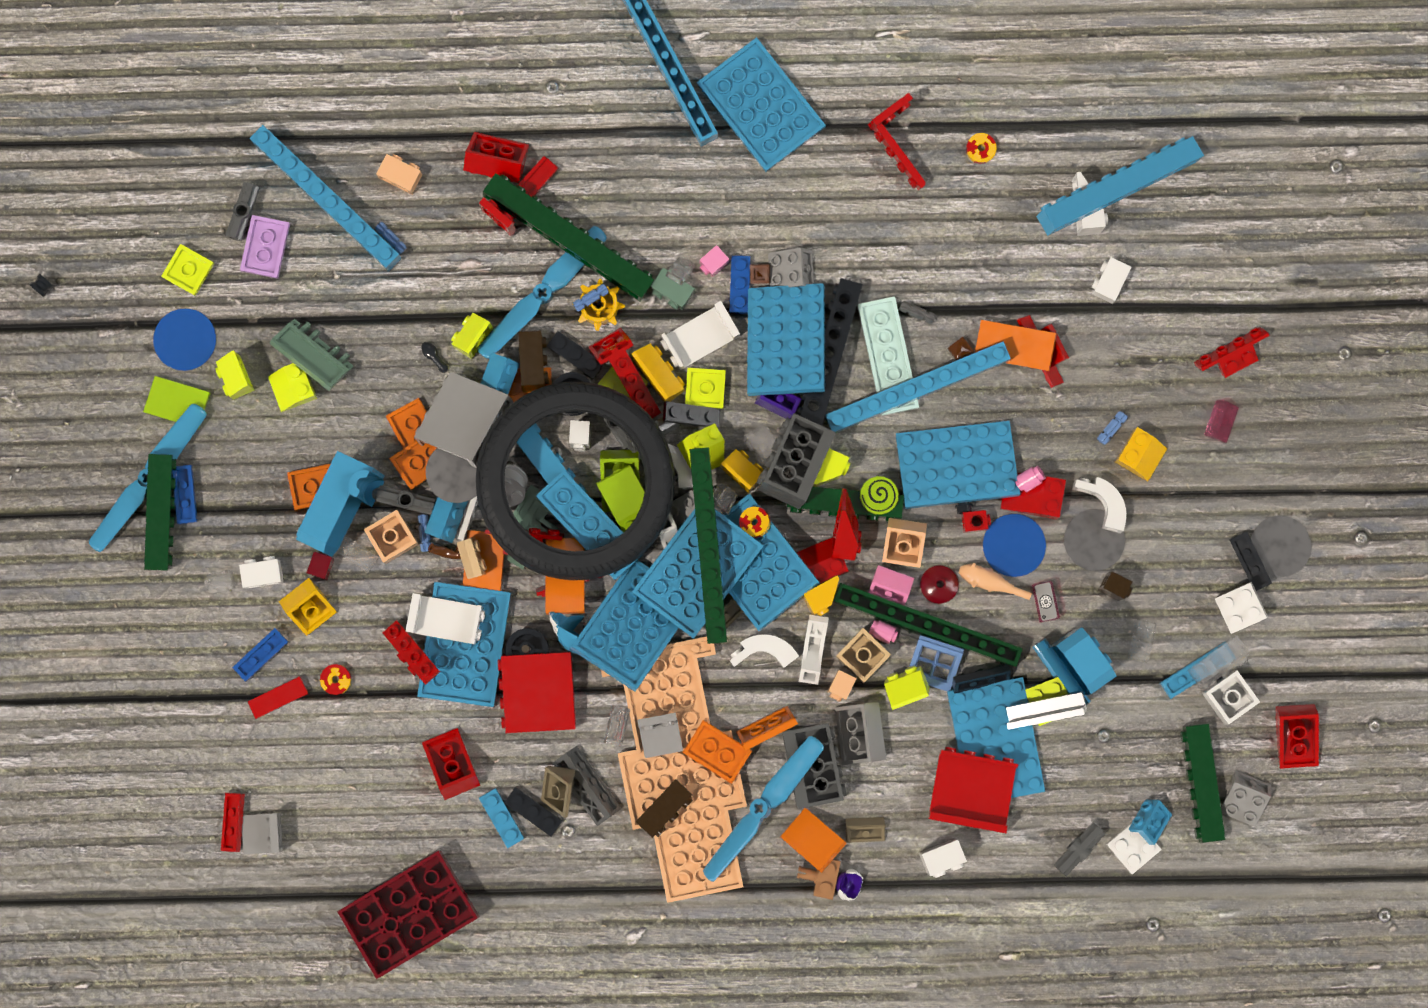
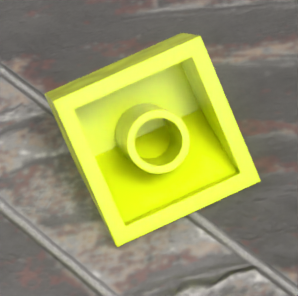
[451,313,493,359]
[215,350,254,399]
[268,363,317,412]
[677,423,725,470]
[813,448,851,487]
[884,665,929,710]

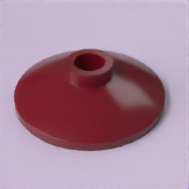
[920,565,959,604]

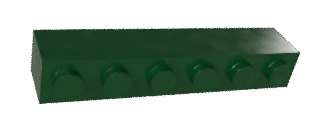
[144,454,176,571]
[786,487,904,522]
[1180,724,1226,843]

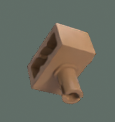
[797,859,841,900]

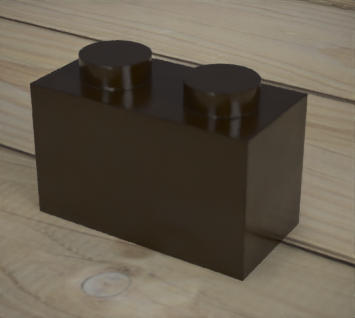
[1098,571,1133,601]

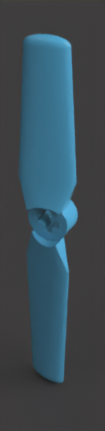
[477,226,607,359]
[89,404,207,552]
[703,736,824,882]

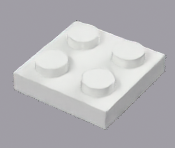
[1106,823,1162,874]

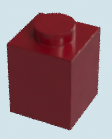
[306,551,334,580]

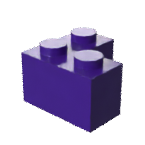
[755,394,801,419]

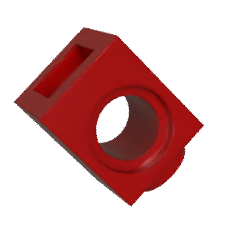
[961,510,991,533]

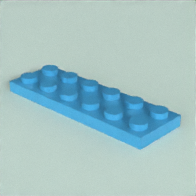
[536,470,643,580]

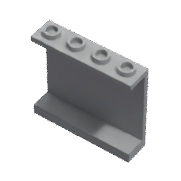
[414,372,514,468]

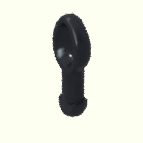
[421,342,448,373]

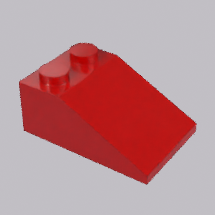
[1000,473,1066,520]
[832,488,862,561]
[1276,704,1319,769]
[422,728,480,800]

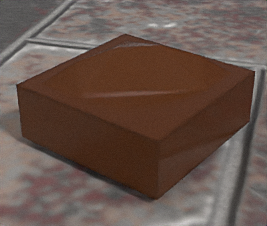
[750,264,770,284]
[947,337,974,361]

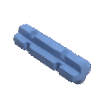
[375,222,407,254]
[573,284,609,311]
[1097,411,1128,445]
[418,514,431,552]

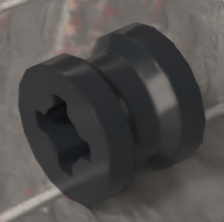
[29,273,54,297]

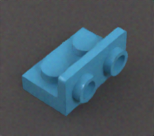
[1129,799,1172,845]

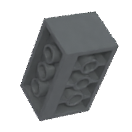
[757,413,836,509]
[782,723,847,809]

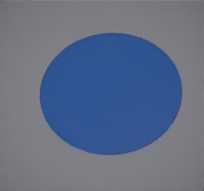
[153,309,216,371]
[983,514,1046,577]

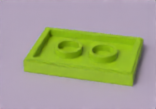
[143,376,210,429]

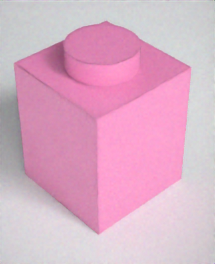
[699,245,729,277]

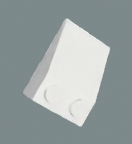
[1072,172,1108,236]

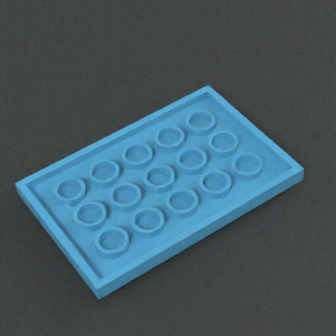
[697,37,826,172]
[747,283,825,396]
[895,421,1020,509]
[723,494,820,631]
[632,509,764,639]
[570,560,679,692]
[417,582,511,707]
[947,677,1045,798]

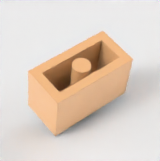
[376,154,422,194]
[827,670,856,702]

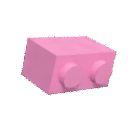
[868,565,914,606]

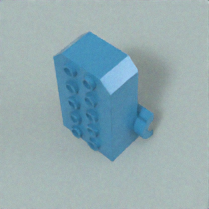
[296,451,385,557]
[1032,627,1116,705]

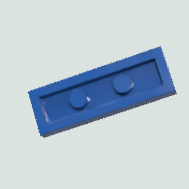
[729,255,750,314]
[172,465,198,524]
[232,628,289,682]

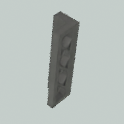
[552,746,622,826]

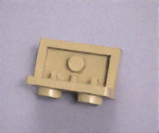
[457,537,487,579]

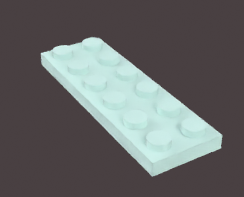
[857,296,919,416]

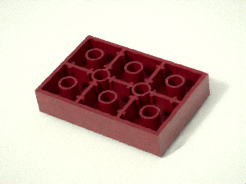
[337,850,480,980]

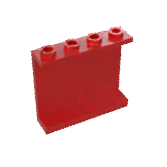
[498,650,576,733]
[928,747,1018,833]

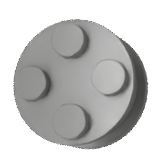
[505,461,528,507]

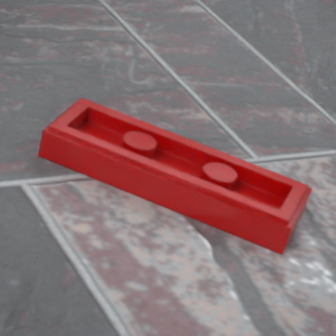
[248,676,309,719]
[221,792,245,852]

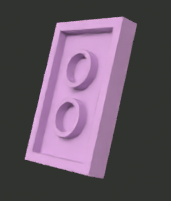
[240,215,290,279]

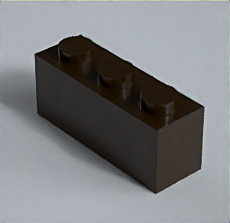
[518,330,549,392]
[636,779,693,838]

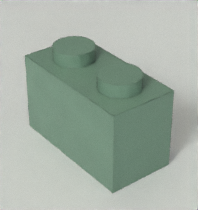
[650,268,695,310]

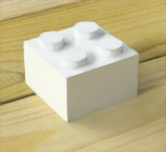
[1215,582,1268,634]
[1202,670,1260,725]
[919,838,967,878]

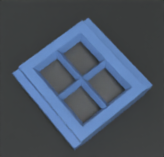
[909,634,964,691]

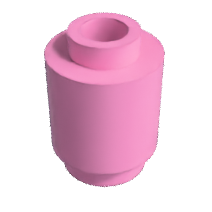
[1016,466,1046,492]
[869,620,898,644]

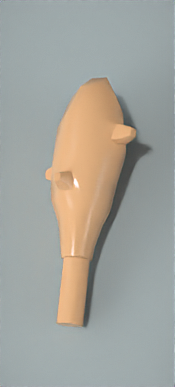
[958,563,1032,600]

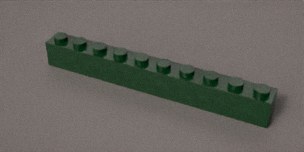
[483,173,654,302]
[689,447,727,644]
[833,583,1023,667]

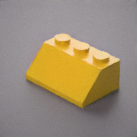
[632,343,685,402]

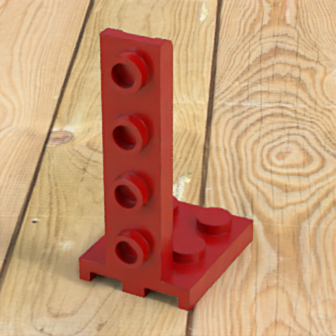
[868,93,926,190]
[479,156,559,237]
[588,328,661,418]

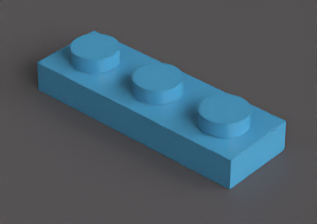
[479,788,525,849]

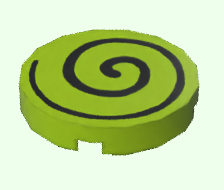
[860,476,898,515]

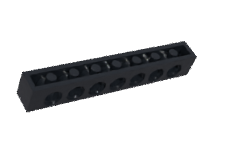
[797,278,863,426]

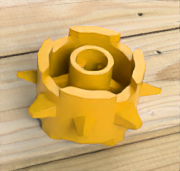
[578,279,625,331]

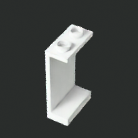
[660,301,740,370]
[406,593,485,645]

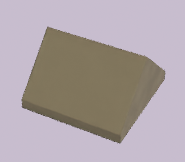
[541,766,575,818]

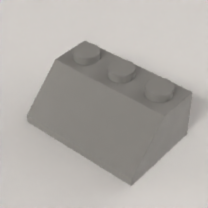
[835,702,886,765]

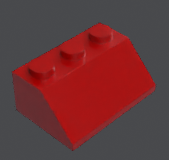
[463,132,529,183]
[796,537,849,585]

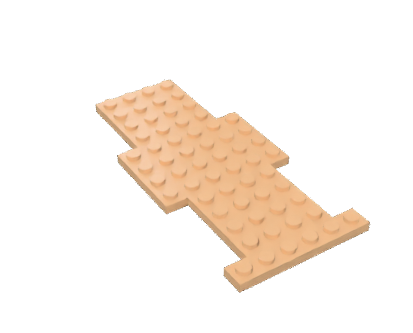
[601,636,747,903]

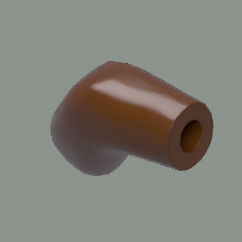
[428,543,461,559]

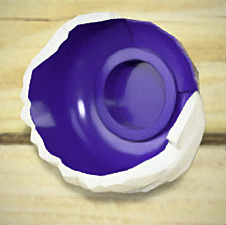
[836,869,863,900]

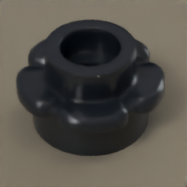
[955,502,974,514]

